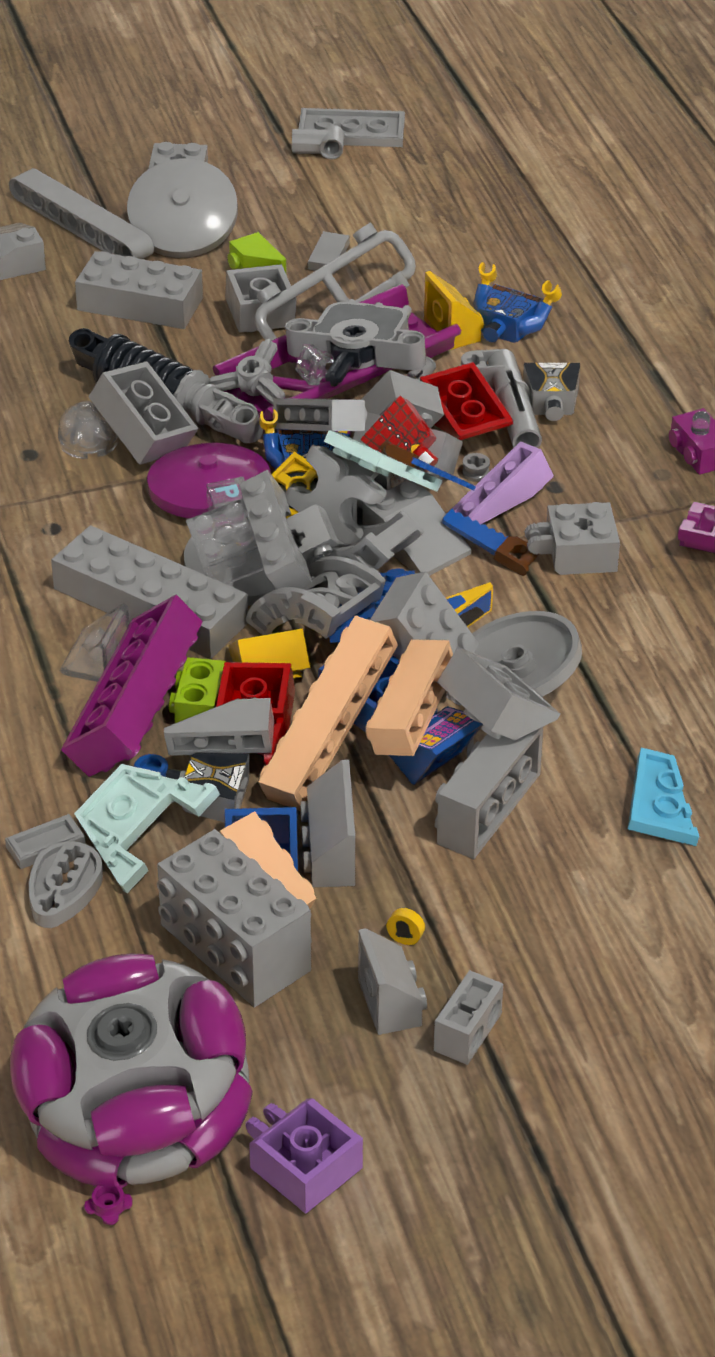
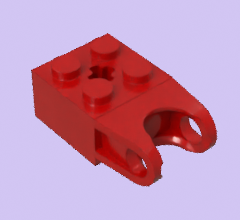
[216,662,295,765]

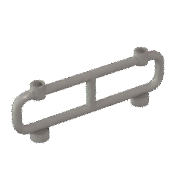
[255,222,416,340]

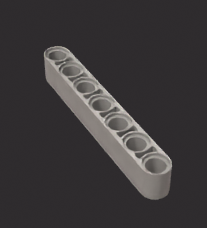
[9,168,154,259]

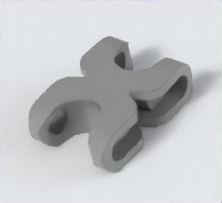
[285,446,387,545]

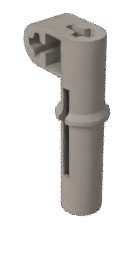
[461,349,542,448]

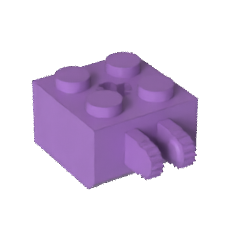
[245,1098,363,1214]

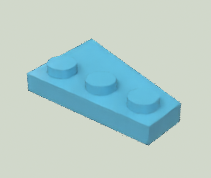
[628,748,700,846]

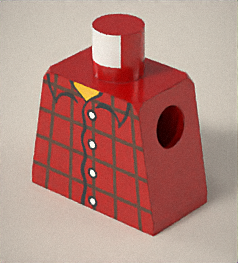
[360,396,438,472]

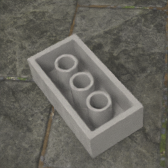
[75,251,203,329]
[435,726,544,859]

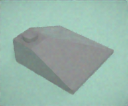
[0,223,46,280]

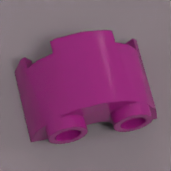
[678,502,715,554]

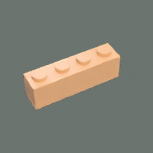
[366,639,453,756]

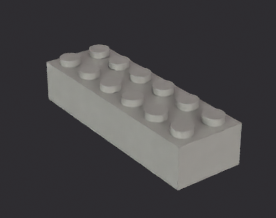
[51,525,248,659]

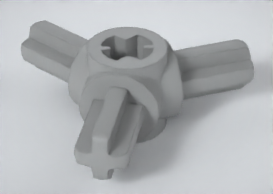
[210,339,285,405]

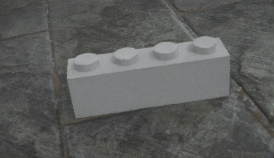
[273,398,367,431]

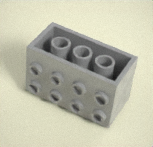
[157,829,312,1008]

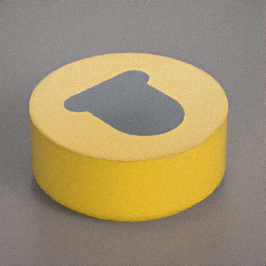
[386,908,425,945]

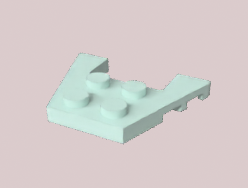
[324,430,443,492]
[74,764,220,893]

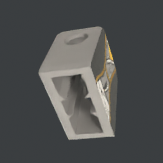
[523,363,580,421]
[166,753,250,823]

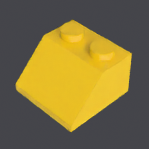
[424,271,484,350]
[228,628,310,678]

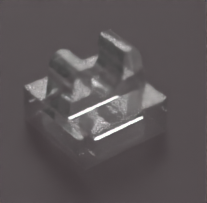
[295,344,333,385]

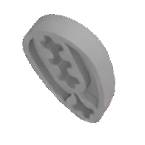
[29,841,103,928]

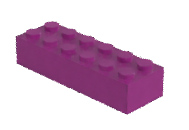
[61,594,203,777]

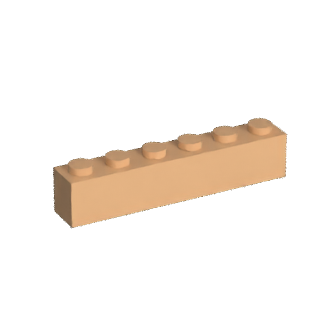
[258,616,398,811]

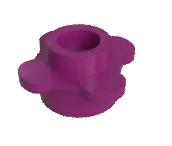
[84,1185,133,1225]

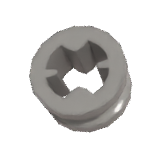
[462,453,490,482]

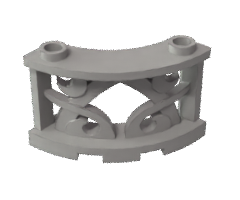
[296,511,424,570]
[245,556,386,639]

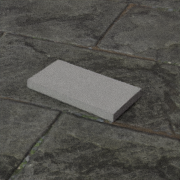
[299,108,405,147]

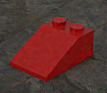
[420,362,514,440]

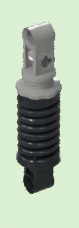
[68,328,263,443]

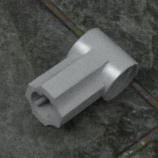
[292,125,344,159]

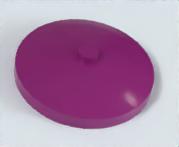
[147,443,270,520]

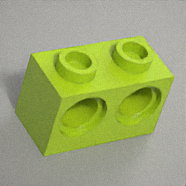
[169,657,226,723]

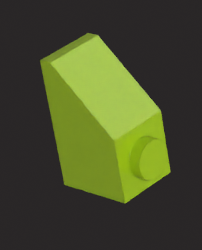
[227,232,287,275]

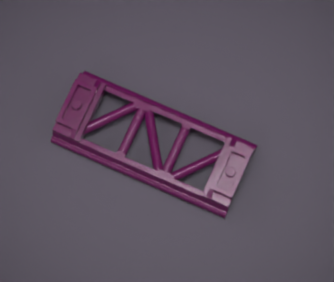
[213,284,461,432]

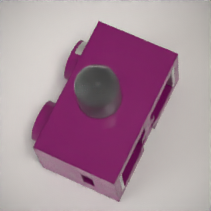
[669,408,715,475]

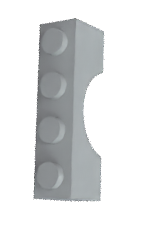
[239,470,312,589]

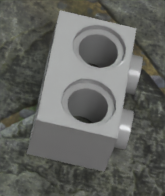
[434,970,503,1065]

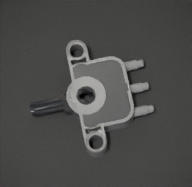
[285,299,426,386]

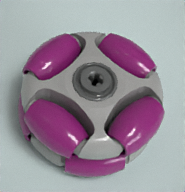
[10,953,253,1188]

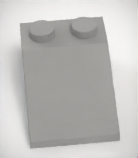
[363,480,471,576]

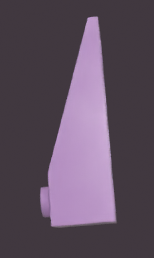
[452,441,554,525]

